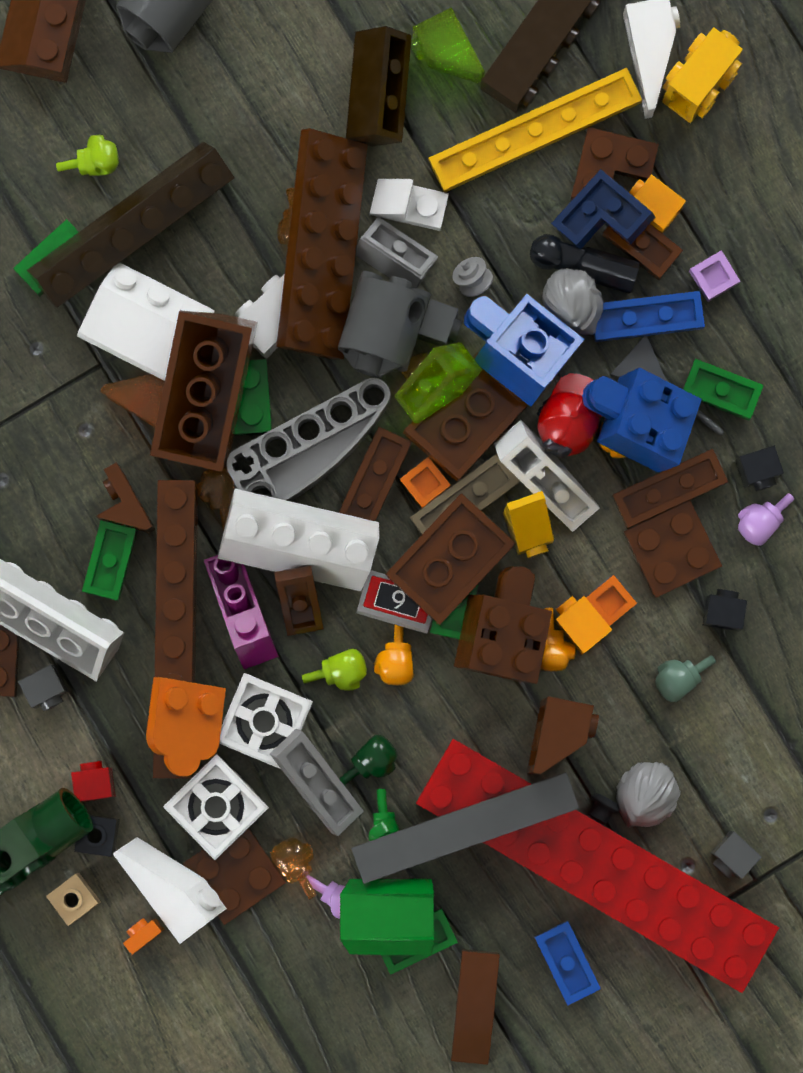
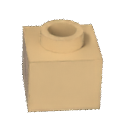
[46,873,101,926]

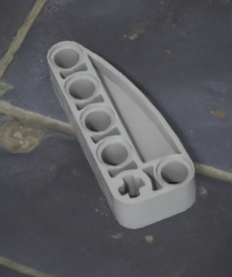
[227,378,390,502]

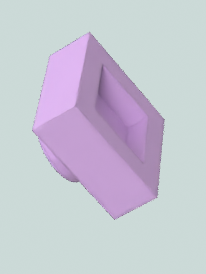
[689,250,740,302]

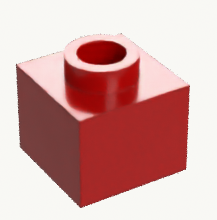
[71,761,116,802]

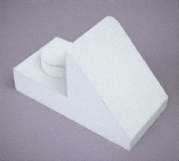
[370,179,449,231]

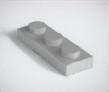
[270,729,364,836]

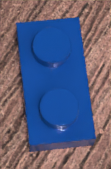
[534,921,601,1006]

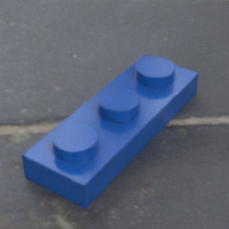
[594,291,705,342]

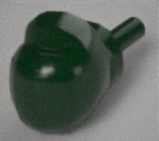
[339,735,397,786]

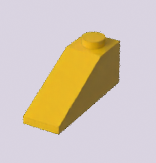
[503,491,554,559]

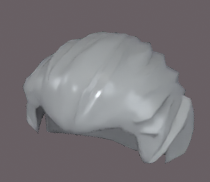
[542,268,604,335]
[616,762,681,828]

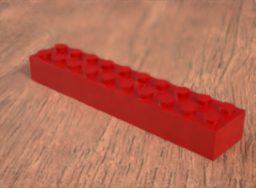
[416,739,779,993]

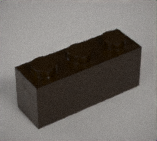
[346,26,412,147]

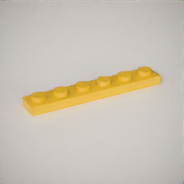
[429,68,642,192]

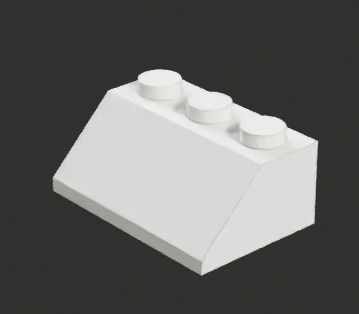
[77,262,215,381]

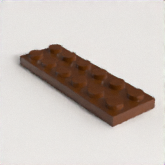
[276,128,368,360]

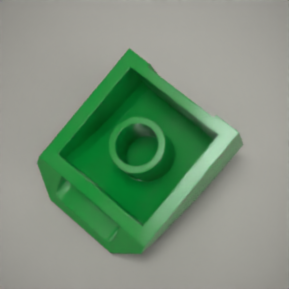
[340,878,434,955]

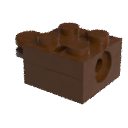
[454,566,552,684]

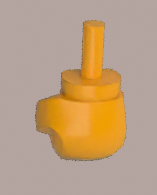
[541,608,576,672]
[374,625,414,686]

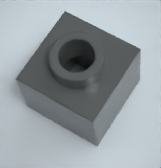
[418,299,463,349]
[18,664,69,711]
[710,831,762,879]

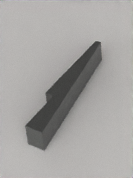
[351,772,579,884]

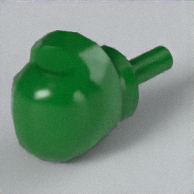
[368,789,400,841]

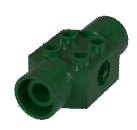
[0,788,93,896]

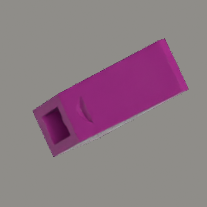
[204,555,279,670]

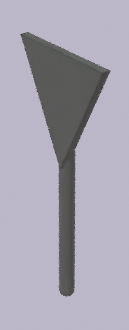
[610,336,724,436]

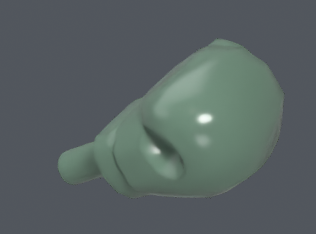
[655,655,716,702]

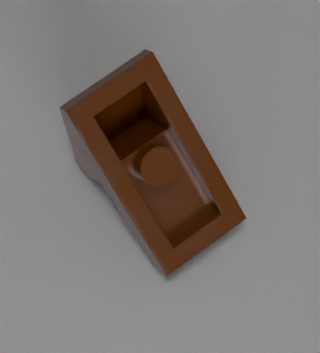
[96,462,156,533]
[274,565,324,636]

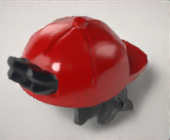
[537,373,601,458]

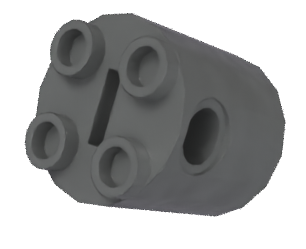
[116,0,213,53]
[338,271,431,378]

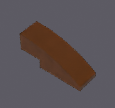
[451,949,500,1065]

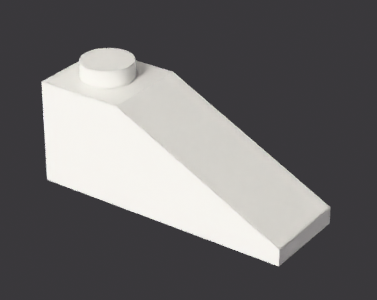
[623,0,680,119]
[494,420,600,532]
[113,837,227,944]

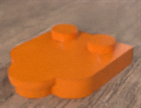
[146,677,226,777]

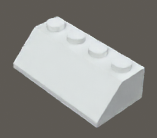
[218,489,379,592]
[0,559,124,682]

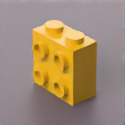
[662,27,743,124]

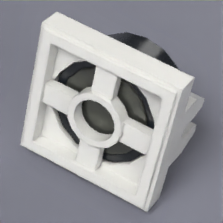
[219,673,313,769]
[163,754,269,860]

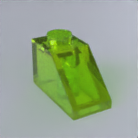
[411,7,485,83]
[394,342,482,424]

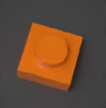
[400,457,451,508]
[586,575,637,626]
[123,918,165,955]

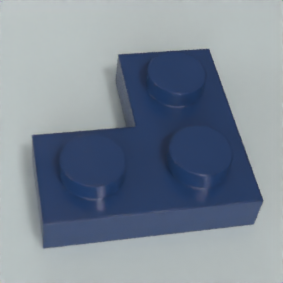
[551,169,656,250]

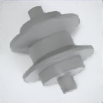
[452,257,493,297]

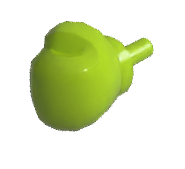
[56,135,119,176]
[302,649,367,691]

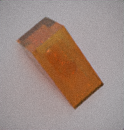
[100,374,165,428]

